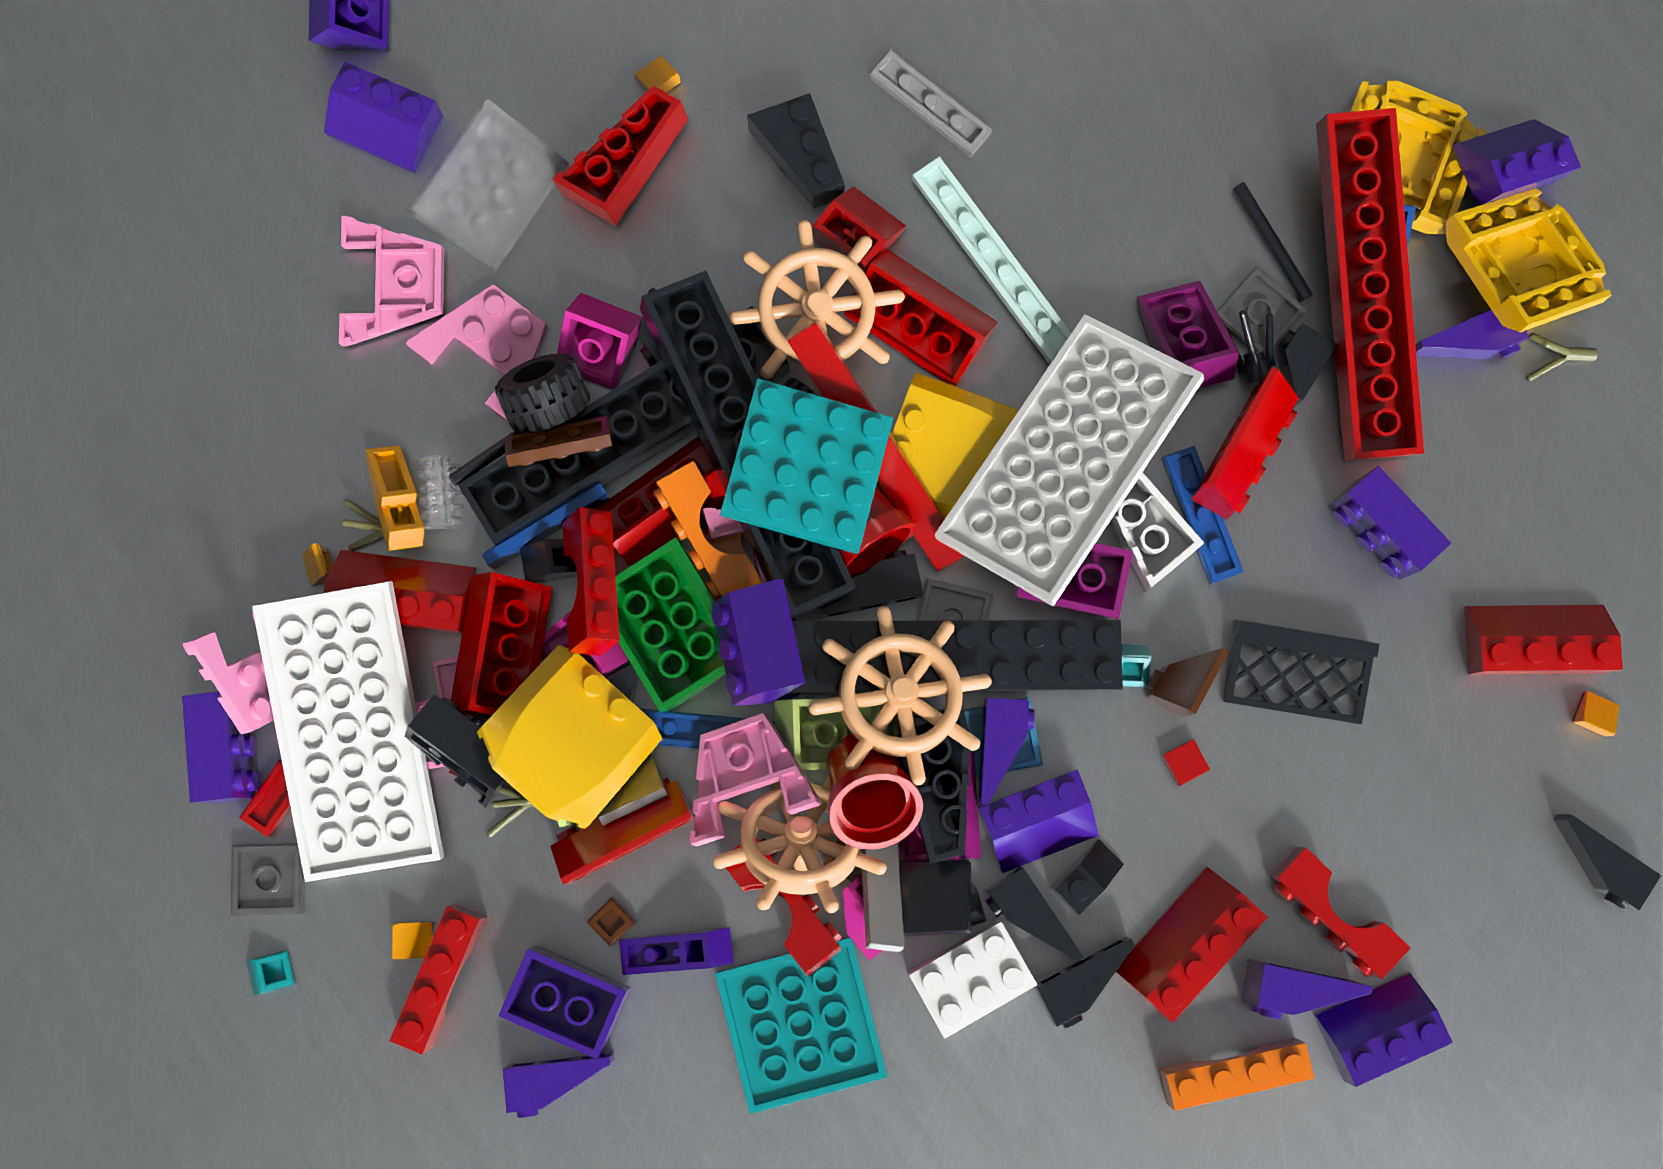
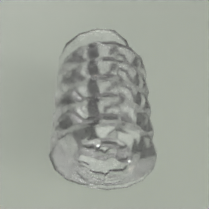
[417,455,465,530]

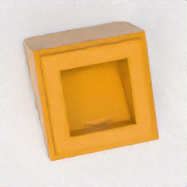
[635,56,681,93]
[302,543,332,586]
[1573,691,1619,737]
[392,922,433,959]

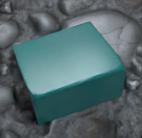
[1122,644,1151,687]
[247,950,295,995]

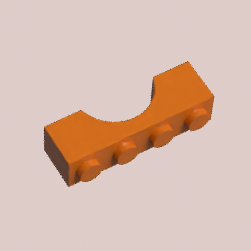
[653,461,763,601]
[1159,1038,1315,1111]

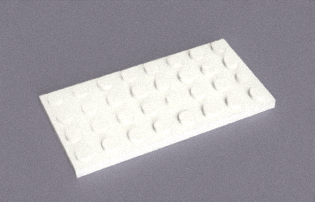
[935,314,1204,606]
[252,581,444,882]

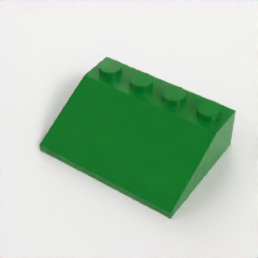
[616,537,726,712]

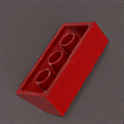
[843,248,998,387]
[1191,367,1299,520]
[596,436,725,567]
[323,550,477,635]
[451,572,552,718]
[1465,605,1623,675]
[550,777,695,885]
[1116,867,1268,1023]

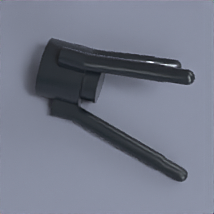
[1221,310,1276,383]

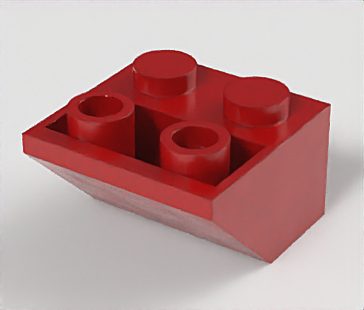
[812,186,906,273]

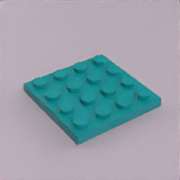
[719,378,893,554]
[715,937,888,1114]

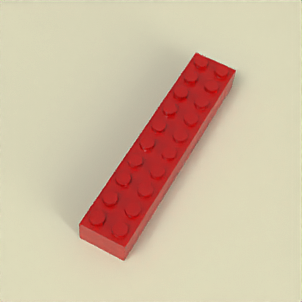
[1316,108,1424,462]

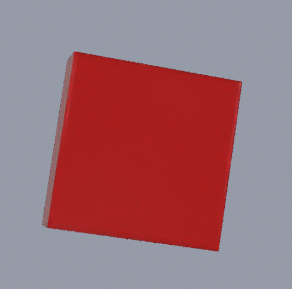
[1161,739,1210,786]

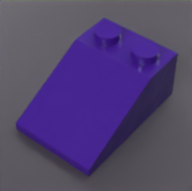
[1241,959,1372,1019]

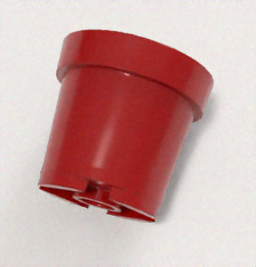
[838,486,916,578]
[826,733,923,849]

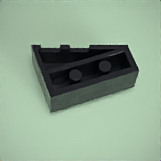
[747,93,845,209]
[404,694,507,808]

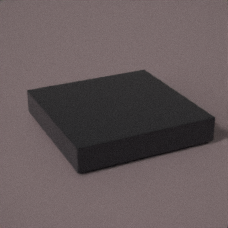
[899,859,971,936]

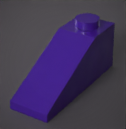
[1416,310,1530,359]
[978,698,1035,804]
[619,927,734,975]
[503,1053,615,1118]

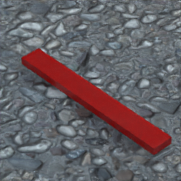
[787,321,964,572]

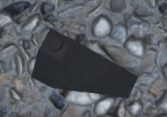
[888,706,971,864]

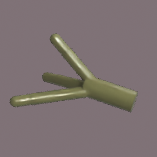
[1527,333,1598,381]
[341,499,384,551]
[486,786,535,837]

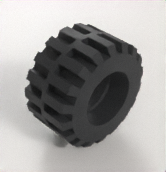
[494,353,591,433]

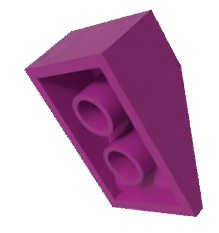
[1137,281,1239,388]

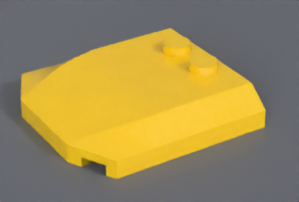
[1349,81,1486,234]
[1445,188,1611,332]
[876,372,1019,518]
[477,645,662,829]

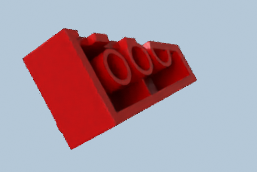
[552,86,688,227]

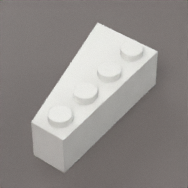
[1110,472,1204,591]

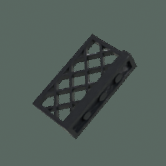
[1223,619,1380,725]

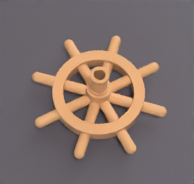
[728,220,905,379]
[809,606,992,785]
[712,775,887,913]

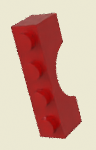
[562,507,620,656]
[725,837,842,977]
[1269,847,1411,979]
[389,904,487,1055]

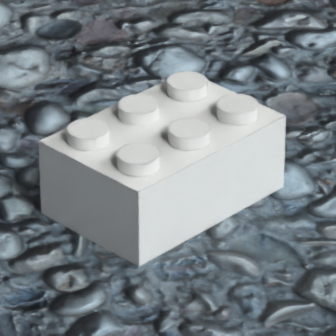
[907,919,1037,1039]

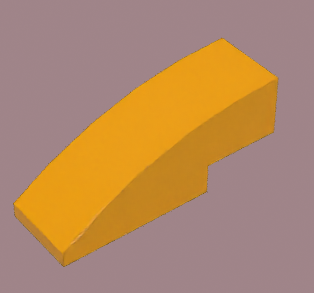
[365,445,424,551]

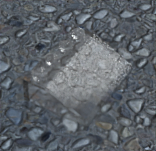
[405,99,570,271]

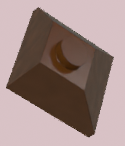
[1146,648,1229,717]

